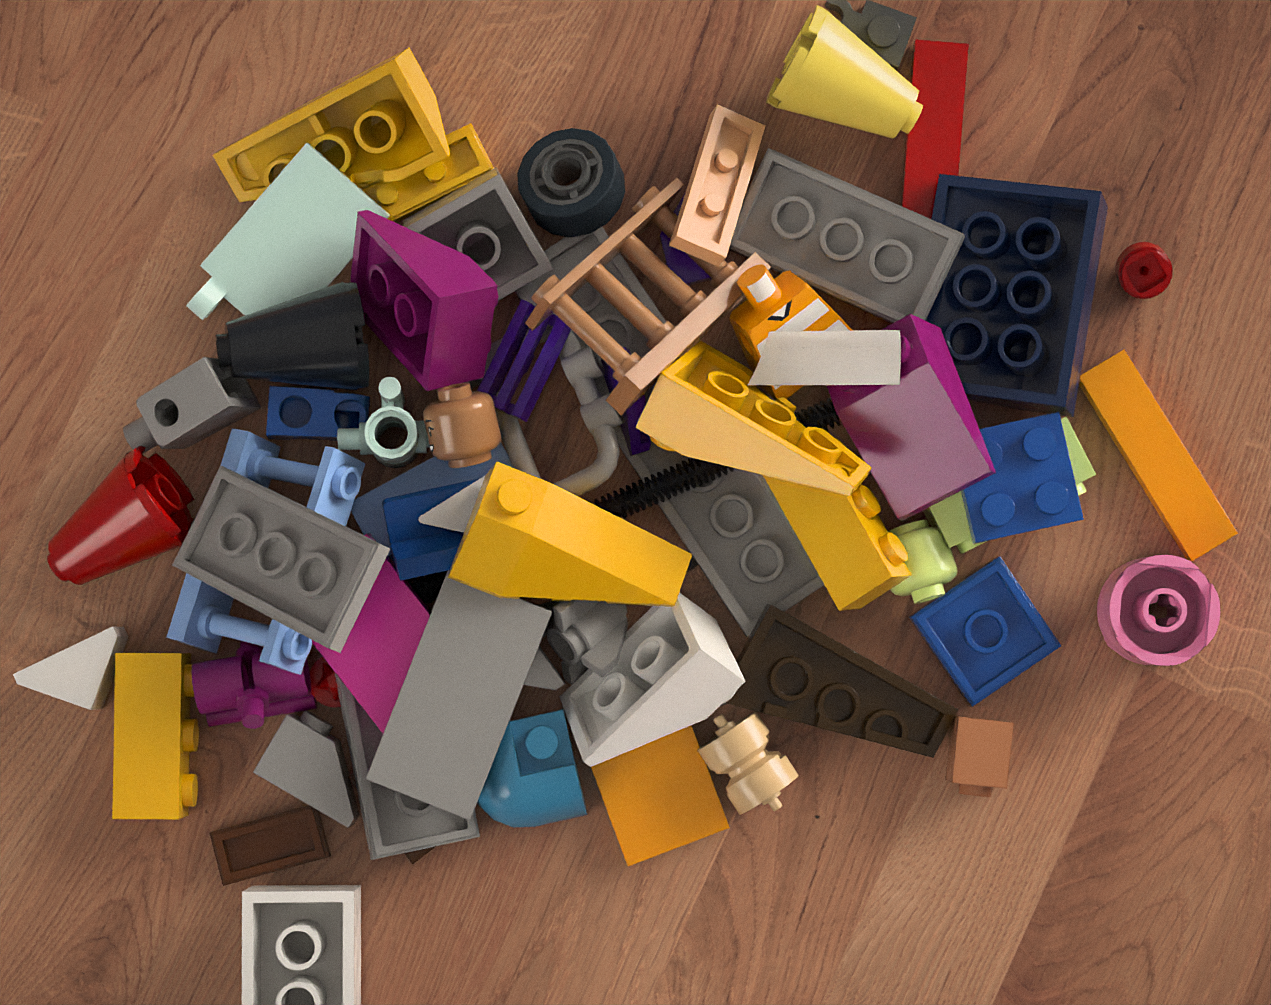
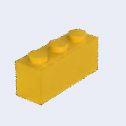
[763,435,911,611]
[112,653,199,820]

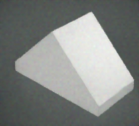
[13,626,128,710]

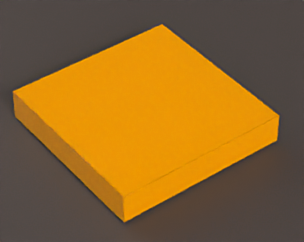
[591,725,730,866]

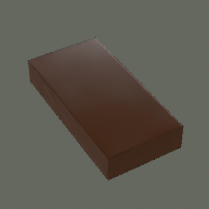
[209,805,331,886]

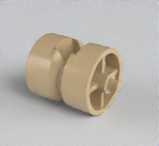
[697,711,799,815]

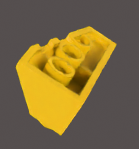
[212,48,450,202]
[635,341,871,496]
[447,461,692,607]

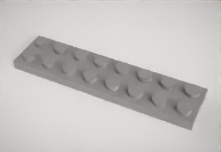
[515,227,824,637]

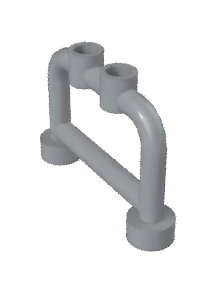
[464,325,625,496]

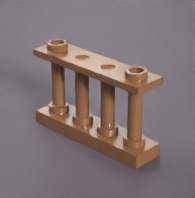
[525,177,771,416]

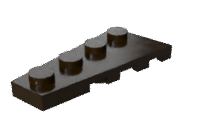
[726,604,959,758]

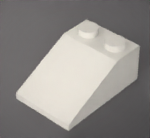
[560,592,746,767]

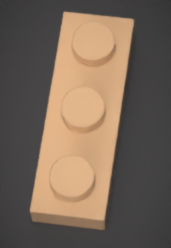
[669,104,765,267]

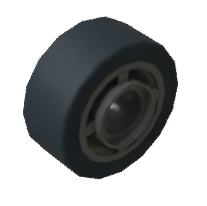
[517,128,626,238]

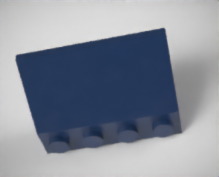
[925,174,1108,417]

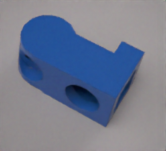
[266,386,370,441]

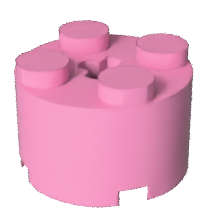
[1097,555,1220,666]

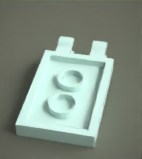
[186,143,390,320]

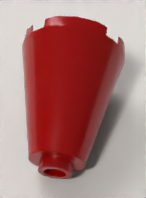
[47,446,195,585]

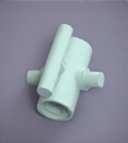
[337,377,430,468]

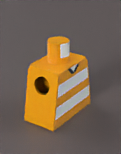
[729,265,853,400]

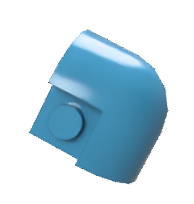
[477,709,588,828]

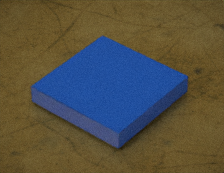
[909,556,1061,707]

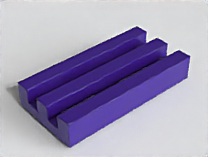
[477,299,571,422]

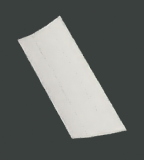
[748,330,901,385]

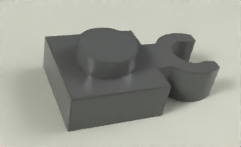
[825,0,917,71]

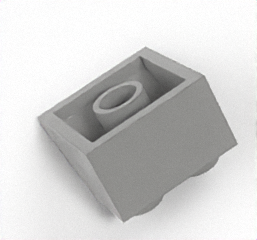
[403,167,553,301]

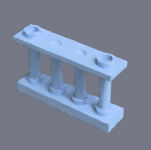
[166,428,365,675]

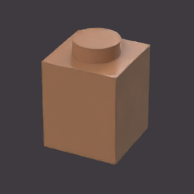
[945,716,1014,797]

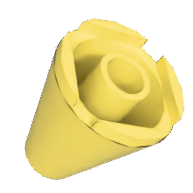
[766,5,923,139]

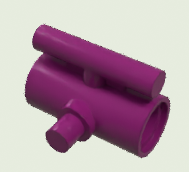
[191,641,317,729]

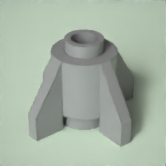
[538,600,628,685]

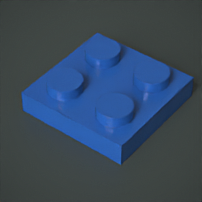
[961,412,1084,544]

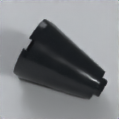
[215,282,370,390]

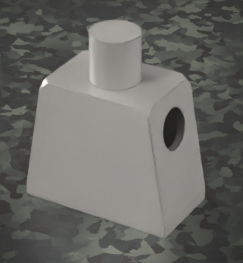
[123,357,262,453]

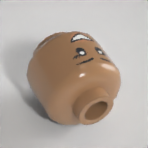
[423,383,501,468]

